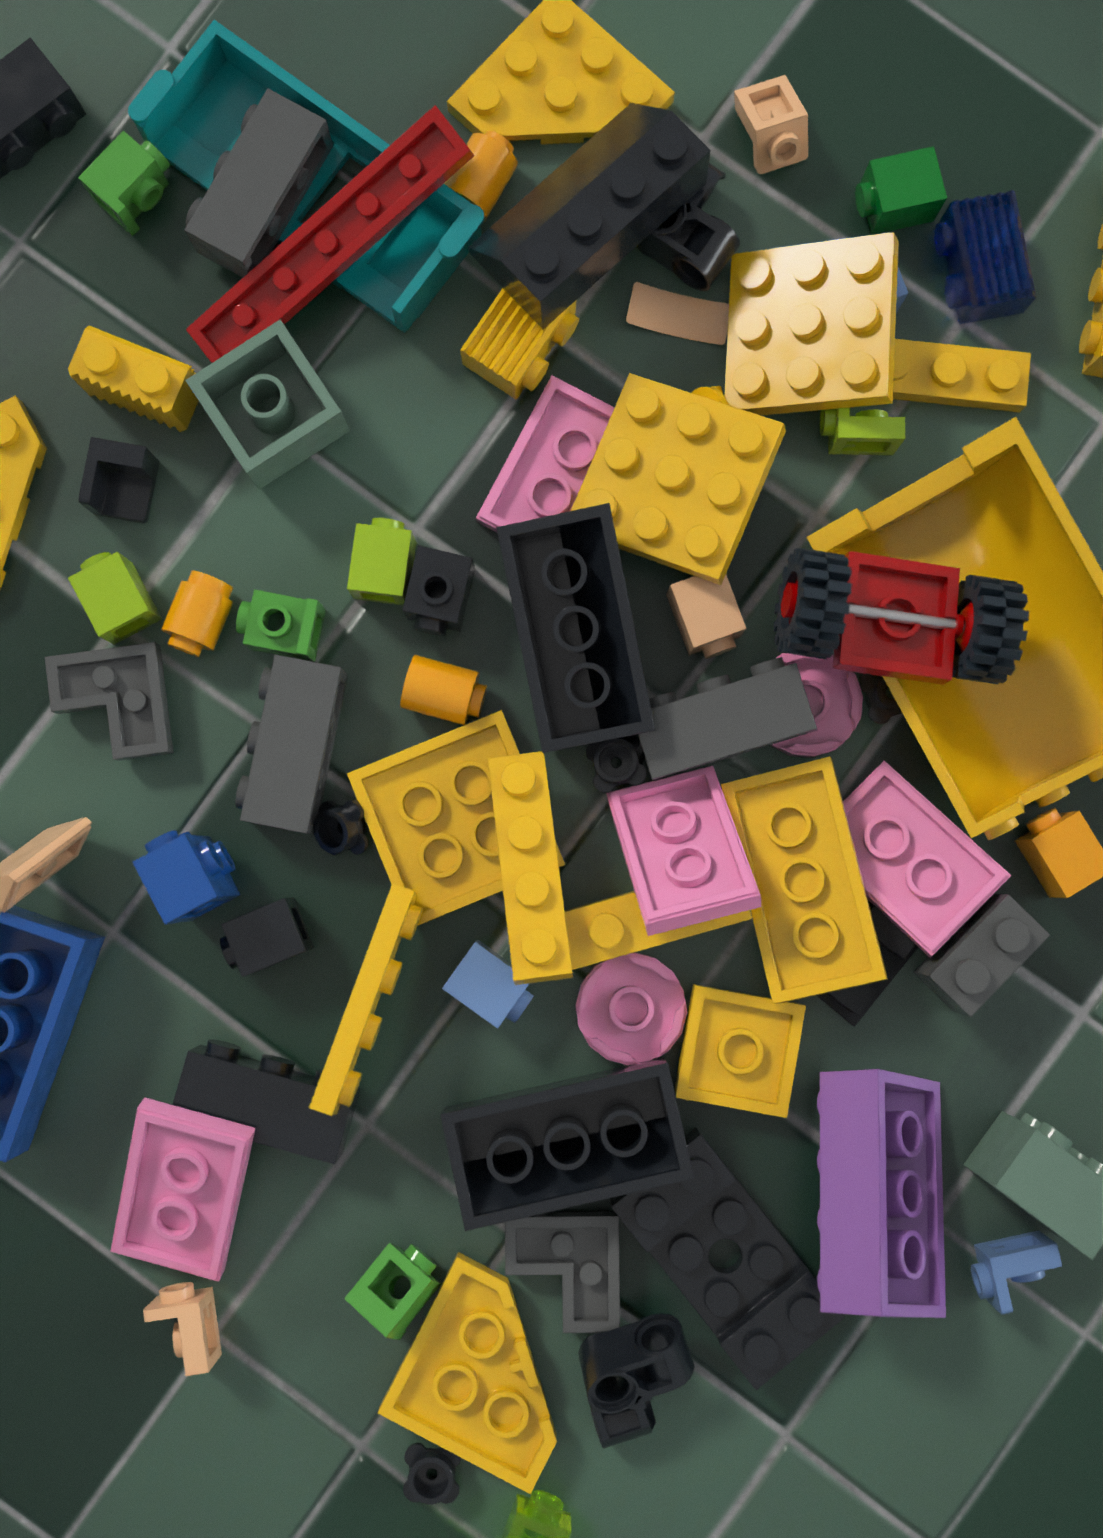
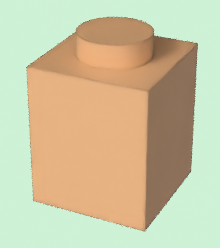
[666,575,747,659]

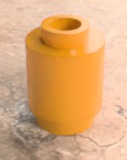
[161,570,233,657]

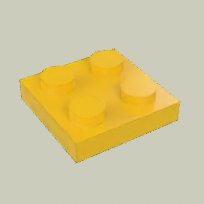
[674,984,806,1118]

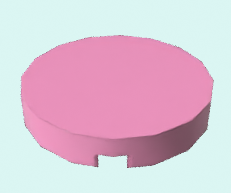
[771,653,863,758]
[575,952,687,1065]

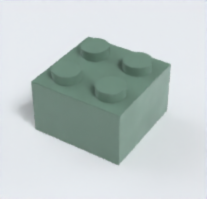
[185,320,350,490]
[963,1111,1103,1260]

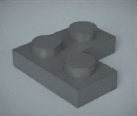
[45,642,174,761]
[505,1211,620,1333]

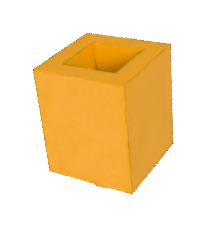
[1015,808,1103,898]

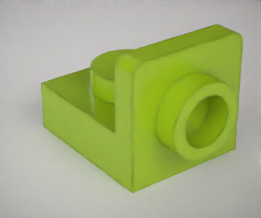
[820,408,905,455]

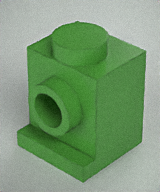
[78,130,171,236]
[236,589,326,662]
[344,1242,441,1340]

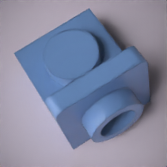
[971,1230,1062,1315]

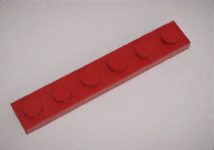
[186,105,475,363]

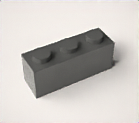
[184,88,333,278]
[235,654,348,835]
[638,657,818,780]

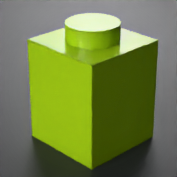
[347,518,416,605]
[68,551,162,645]

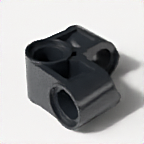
[637,163,740,291]
[578,1313,695,1449]

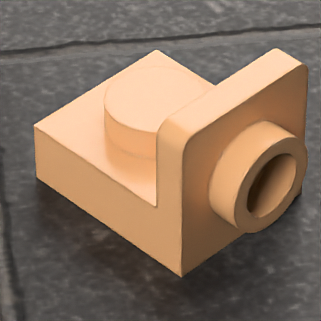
[734,75,808,174]
[143,1282,222,1376]

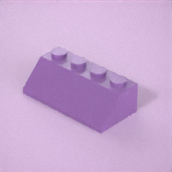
[817,1069,946,1318]

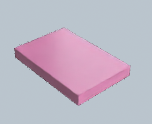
[476,375,615,533]
[843,761,1011,958]
[606,766,761,936]
[110,1097,255,1282]

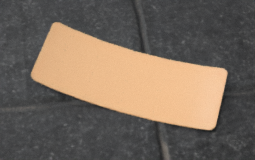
[626,282,729,345]

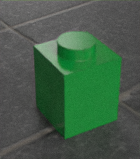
[855,146,947,235]

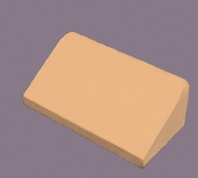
[0,817,92,914]

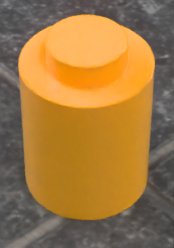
[444,131,518,223]
[400,655,487,725]

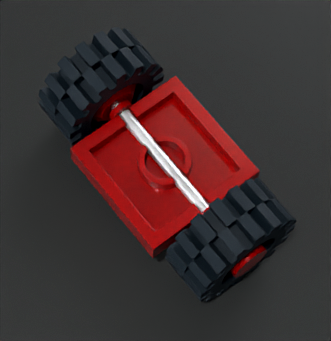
[774,548,1029,685]

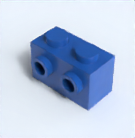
[133,830,241,924]

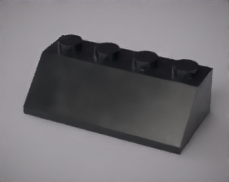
[468,103,711,329]
[496,503,655,753]
[440,1058,694,1231]

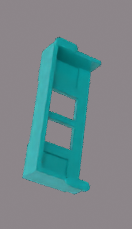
[128,19,484,333]

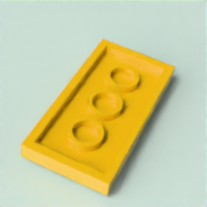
[721,756,887,1004]

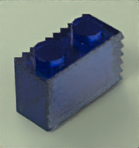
[934,190,1036,324]

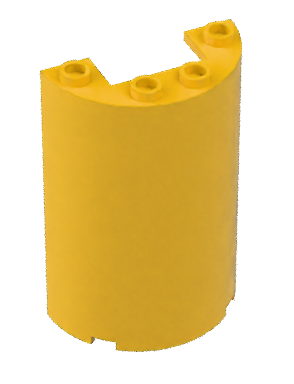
[806,417,1103,840]

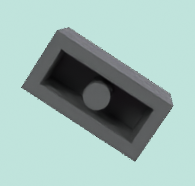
[914,894,1050,1017]

